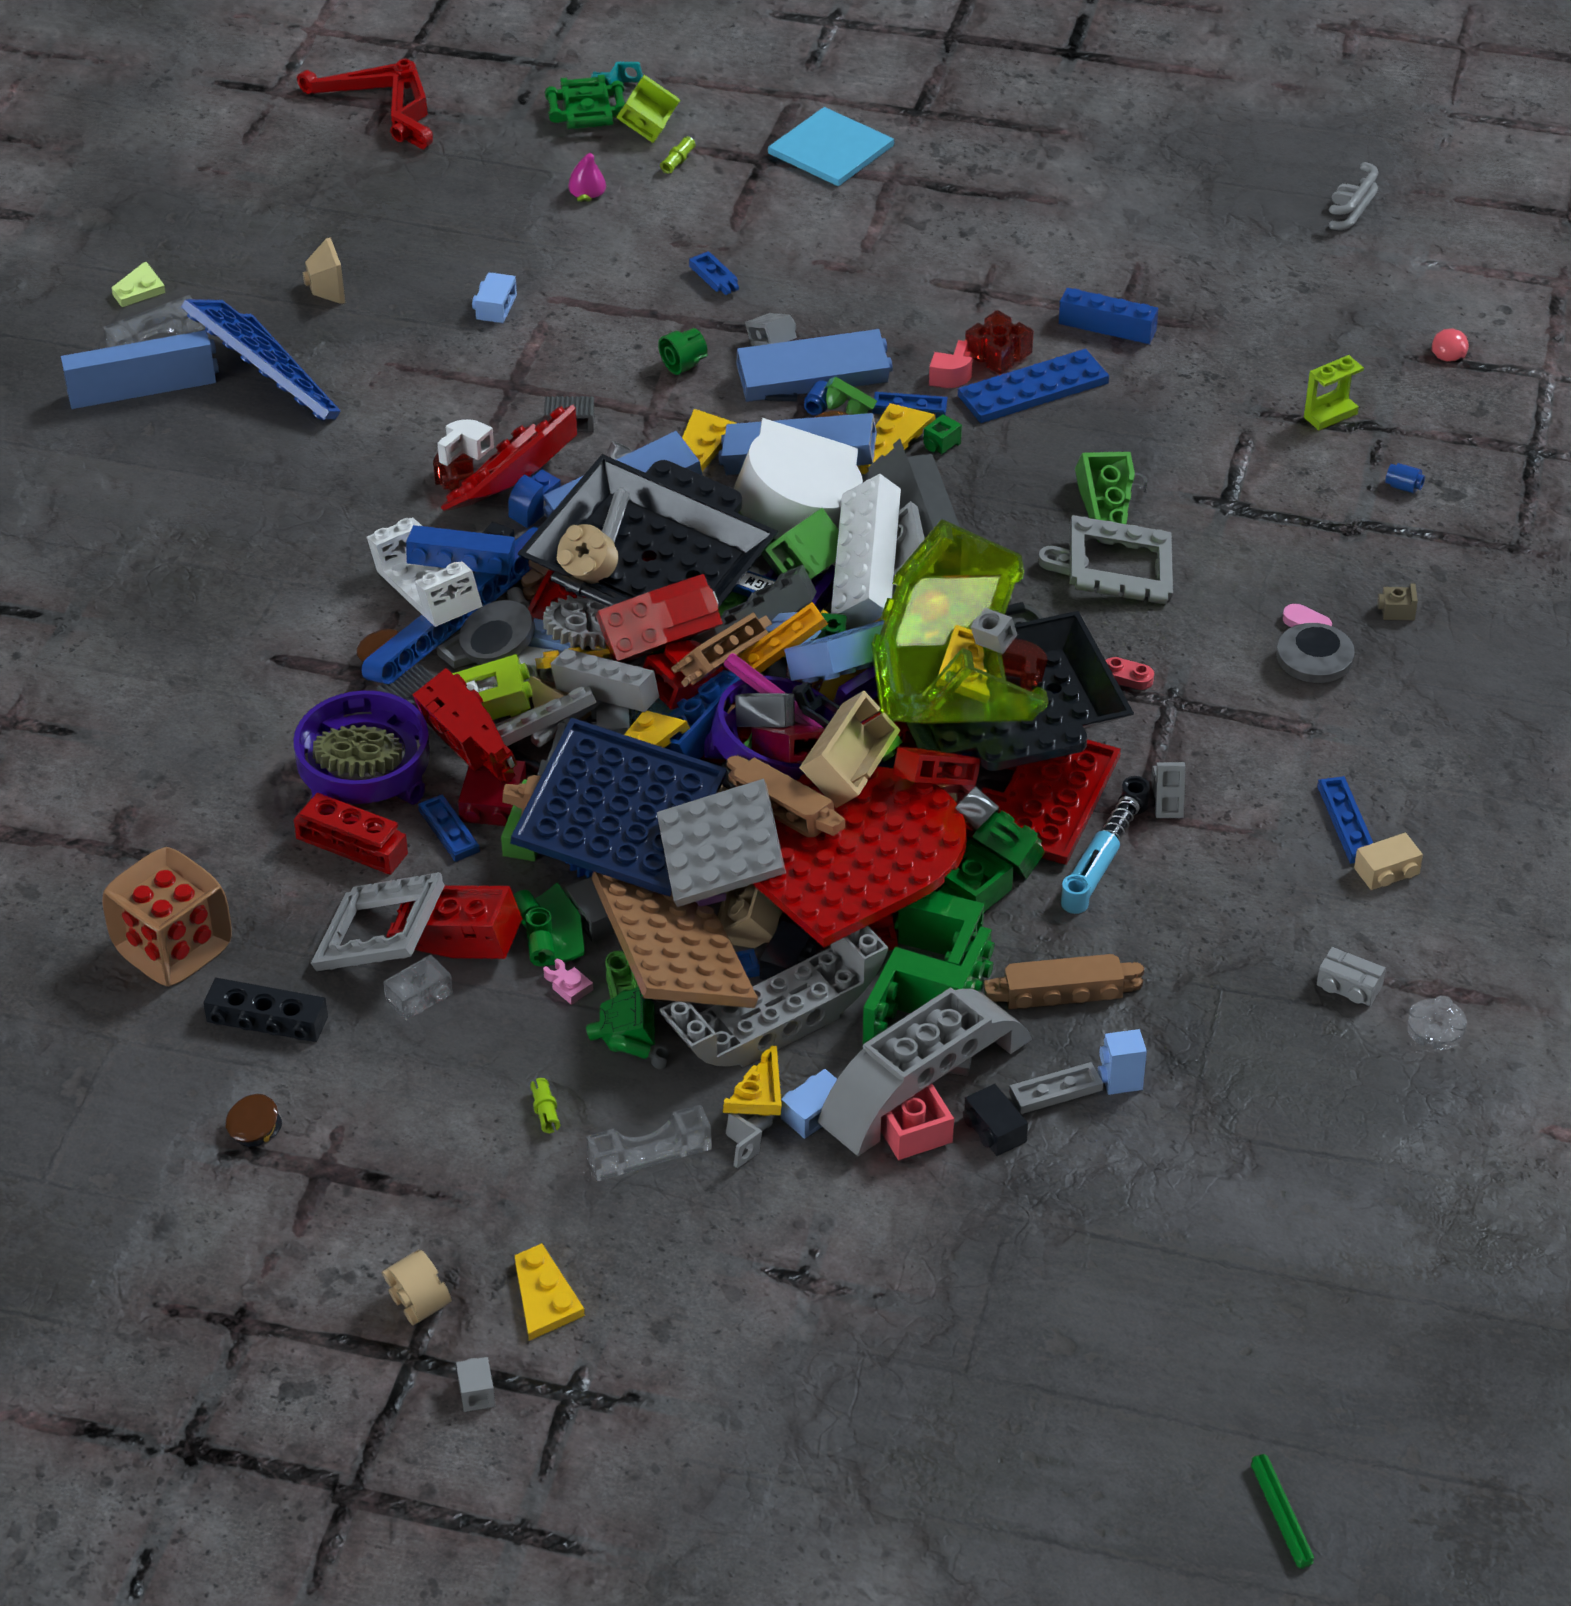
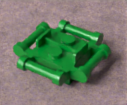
[544,74,625,129]

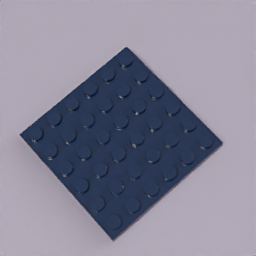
[510,717,727,897]

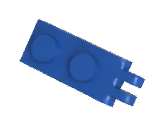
[689,251,739,295]

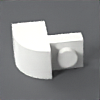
[438,420,494,466]

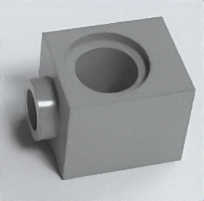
[971,608,1017,654]
[456,1357,495,1412]

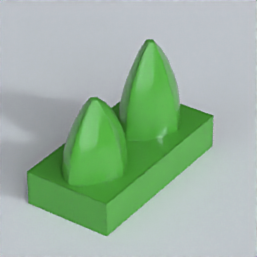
[825,376,877,415]

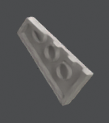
[495,686,597,746]

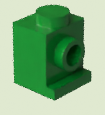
[923,414,962,454]

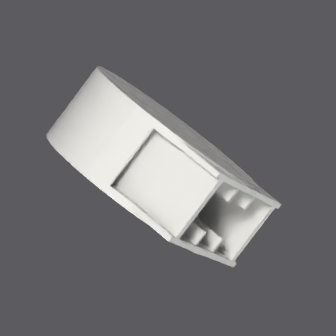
[734,418,863,539]

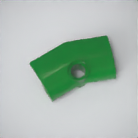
[513,883,585,967]

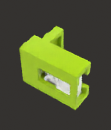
[452,654,533,720]

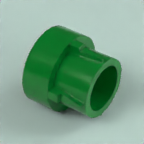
[658,328,708,375]

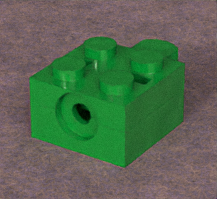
[972,810,1045,879]
[934,839,1013,912]

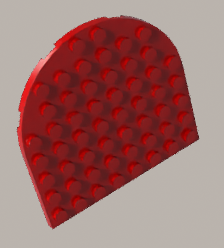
[753,767,967,947]

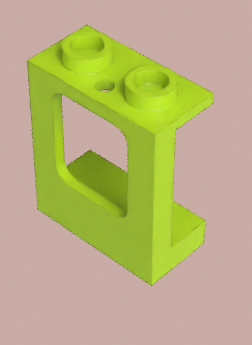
[1304,355,1364,430]

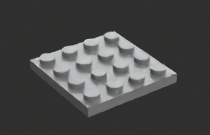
[657,779,786,907]

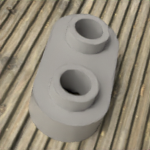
[1038,546,1089,576]

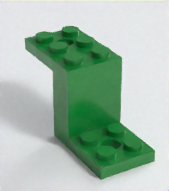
[894,891,984,966]
[863,926,995,1044]

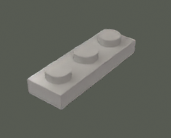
[1009,1062,1103,1114]

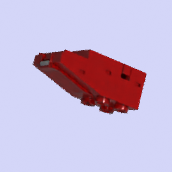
[596,574,723,663]
[412,668,517,783]
[386,885,522,959]

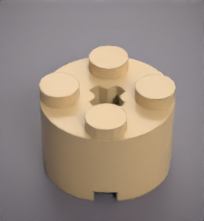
[557,524,618,584]
[382,1250,452,1325]

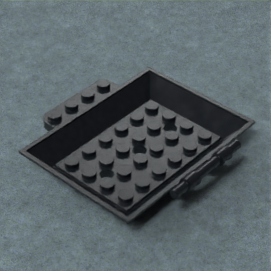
[518,454,778,636]
[874,602,1134,771]

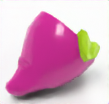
[568,153,606,202]

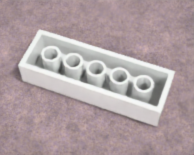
[831,474,901,630]

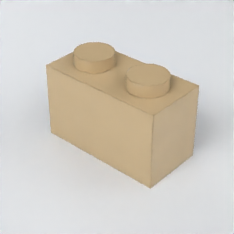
[1354,832,1423,890]

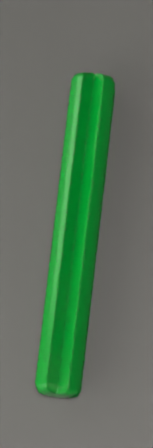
[1251,1454,1314,1569]

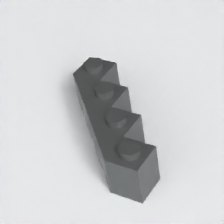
[691,565,816,644]

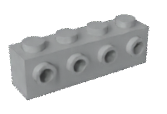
[550,649,659,712]

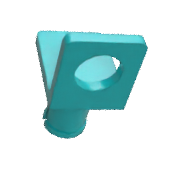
[591,62,643,85]

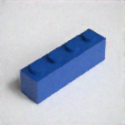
[1058,288,1158,344]
[406,525,515,576]

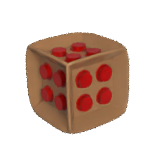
[102,847,232,987]

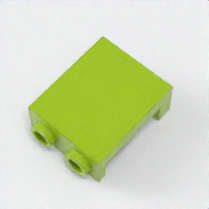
[616,75,680,143]

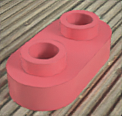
[1105,657,1154,690]

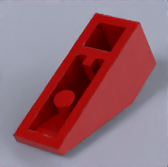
[893,747,981,786]

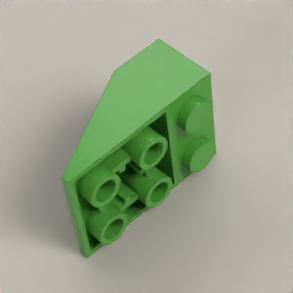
[761,508,839,580]

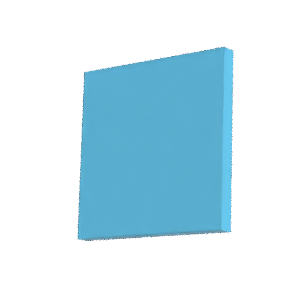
[768,107,894,186]

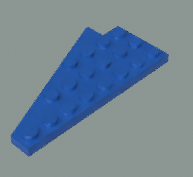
[181,299,341,420]

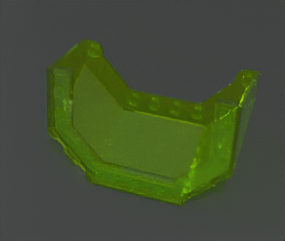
[871,519,1048,723]

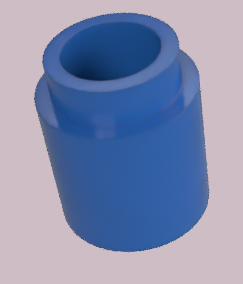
[804,381,828,416]
[1385,463,1425,493]

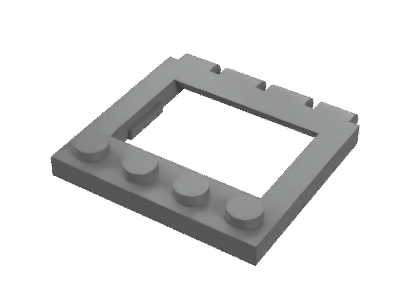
[1069,515,1173,605]
[311,872,445,971]

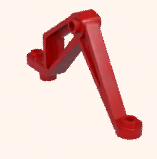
[297,59,433,149]

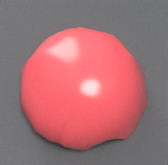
[1432,328,1469,362]

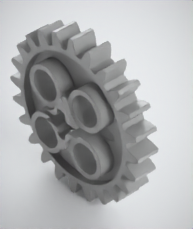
[543,595,607,650]

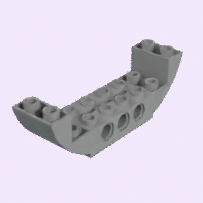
[659,926,888,1068]
[818,987,1032,1156]

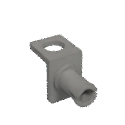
[726,1113,773,1168]

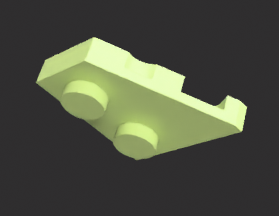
[112,262,166,307]

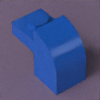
[508,469,561,528]

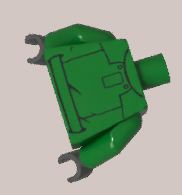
[586,987,669,1069]

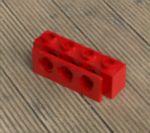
[293,792,408,875]

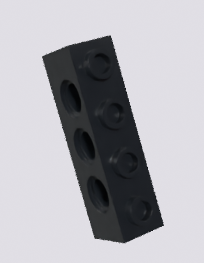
[203,977,328,1042]

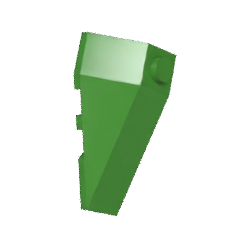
[1075,452,1135,542]

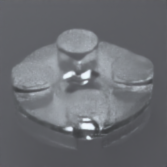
[1407,995,1467,1050]

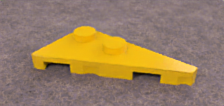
[723,1046,782,1116]

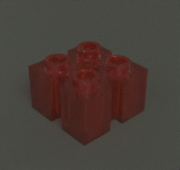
[965,310,1034,375]

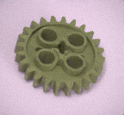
[313,725,402,777]

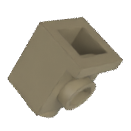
[1377,584,1418,620]

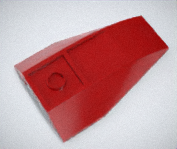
[441,404,577,511]

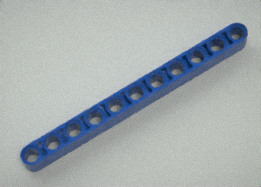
[361,527,539,684]

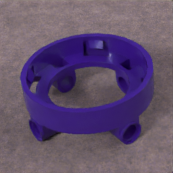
[704,676,835,780]
[293,691,430,809]

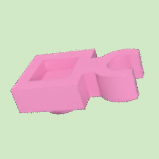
[543,959,593,1005]

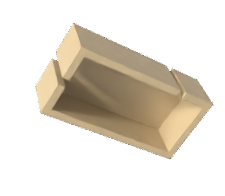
[799,691,900,808]

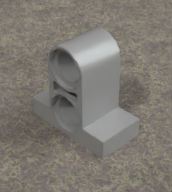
[1151,762,1185,818]

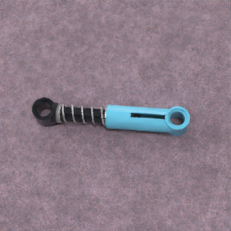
[1061,776,1150,914]

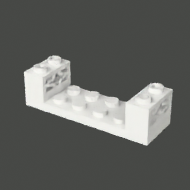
[367,518,482,627]

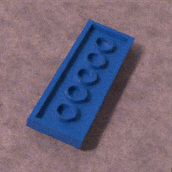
[958,349,1109,424]

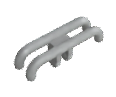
[1329,162,1379,230]

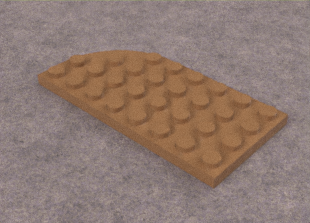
[592,871,758,1008]

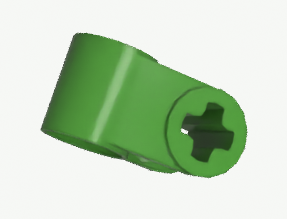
[606,951,639,999]

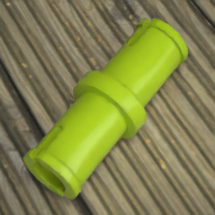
[660,136,696,174]
[530,1078,560,1133]

